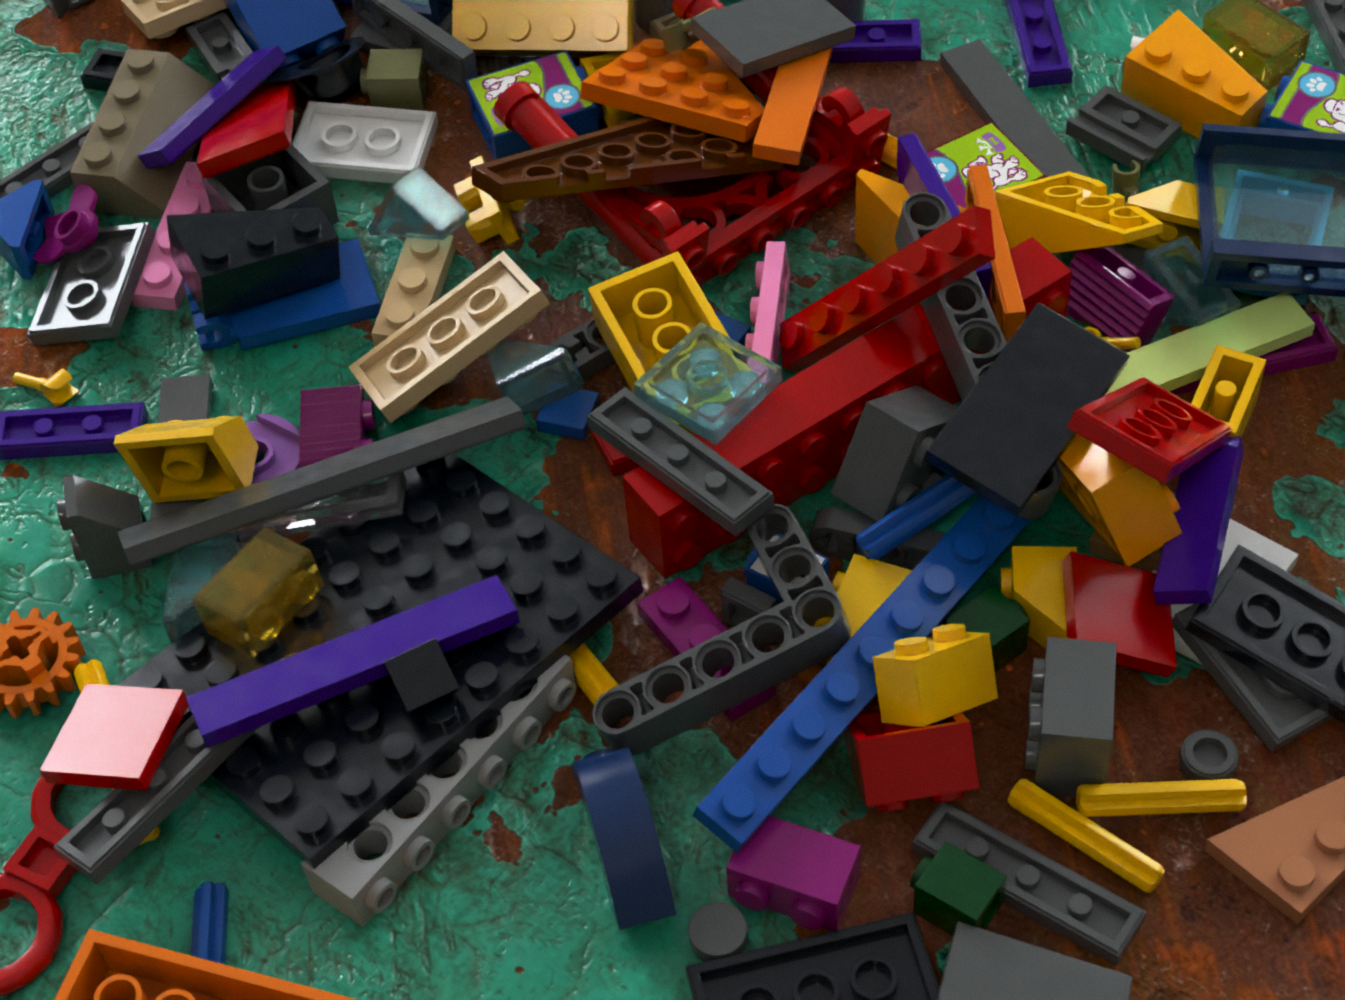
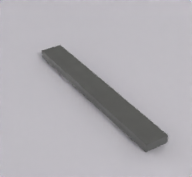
[940,39,1165,284]
[117,396,526,566]

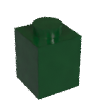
[943,585,1030,672]
[910,841,1007,936]

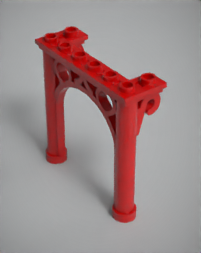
[494,0,892,288]

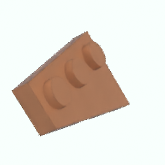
[1204,776,1345,924]

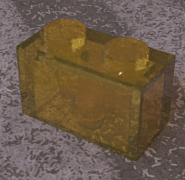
[1202,0,1310,91]
[192,528,324,658]

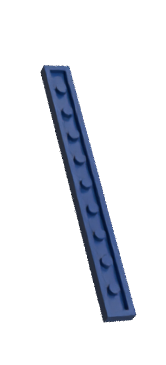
[693,485,1061,853]

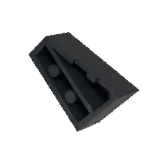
[166,207,340,319]

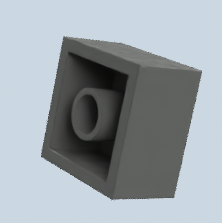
[202,144,339,226]
[830,385,958,521]
[1024,637,1117,797]

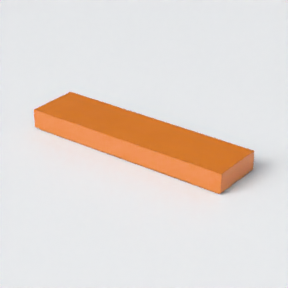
[752,47,833,165]
[965,164,1026,343]

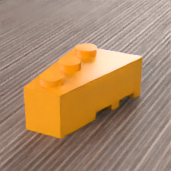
[1121,9,1268,139]

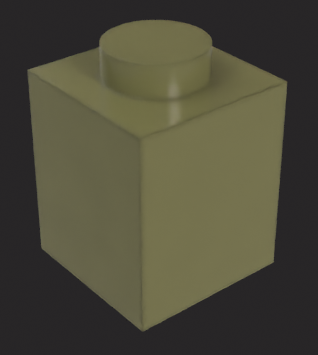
[360,49,429,111]

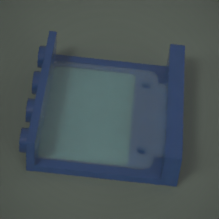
[1193,123,1345,297]

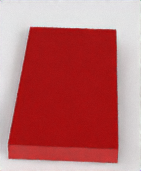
[197,80,297,179]
[1066,377,1233,484]

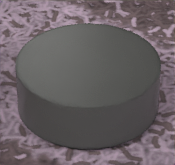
[1179,730,1239,780]
[688,902,748,962]

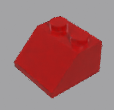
[844,710,979,812]

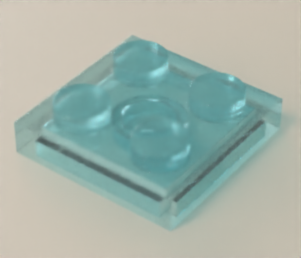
[634,322,782,445]

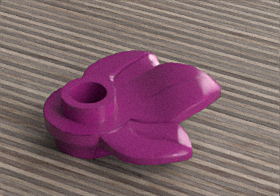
[32,184,98,265]

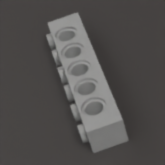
[301,654,577,927]

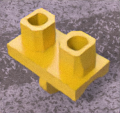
[454,155,530,245]

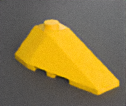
[995,171,1163,254]

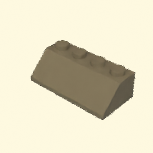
[70,49,215,219]

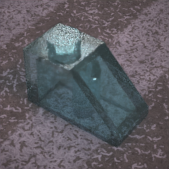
[162,533,254,643]

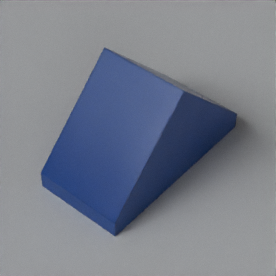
[0,180,55,279]

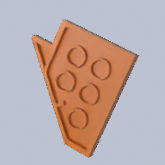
[580,39,765,143]

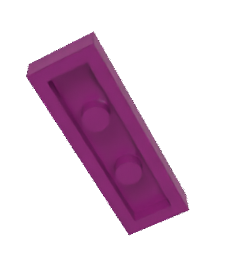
[637,577,776,722]

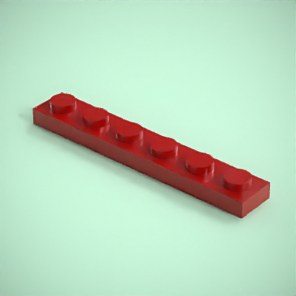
[779,205,995,372]

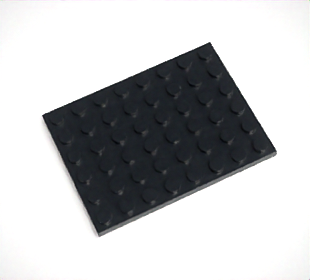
[117,453,644,869]

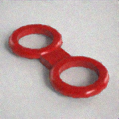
[0,774,77,997]

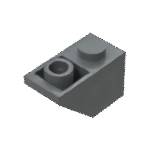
[57,475,154,579]

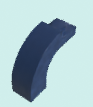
[571,747,677,930]

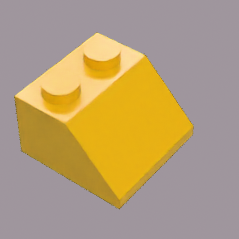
[114,416,259,503]

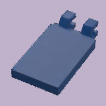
[184,238,380,351]

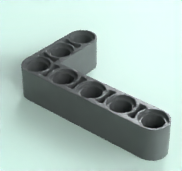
[592,504,851,756]

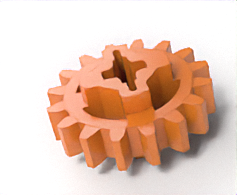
[0,608,86,718]

